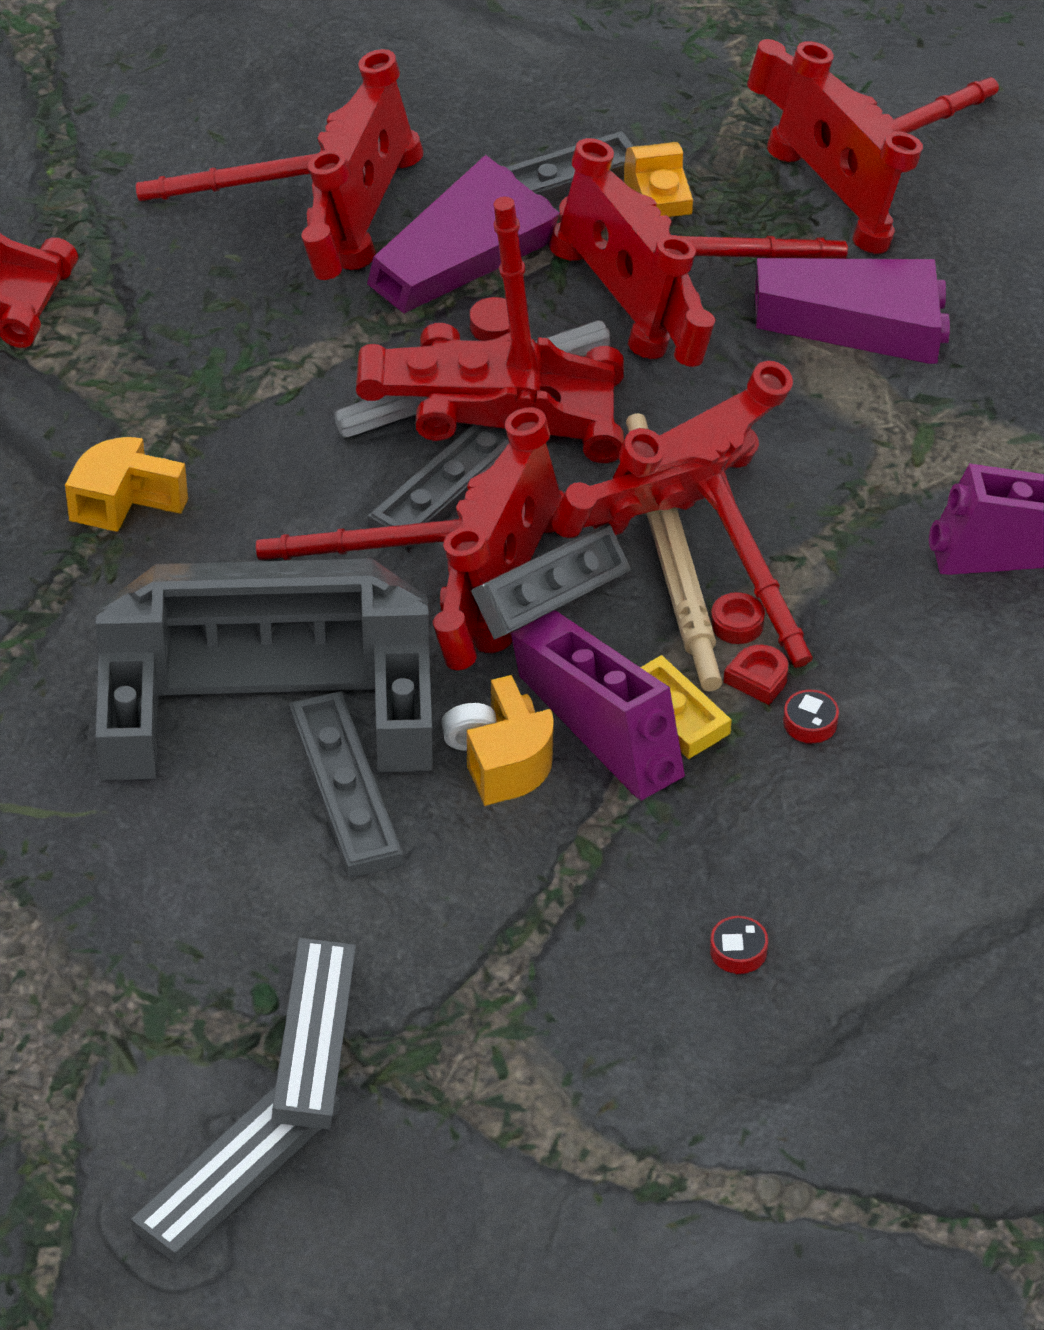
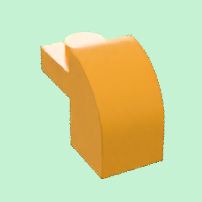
[624,142,693,217]
[65,437,188,532]
[467,675,554,806]

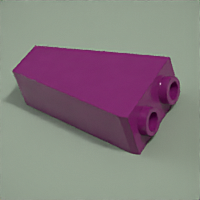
[367,155,560,313]
[754,258,950,364]
[929,463,1044,575]
[511,610,685,801]

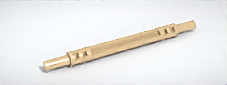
[626,413,722,691]

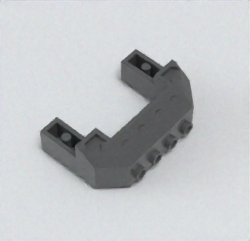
[95,558,433,780]

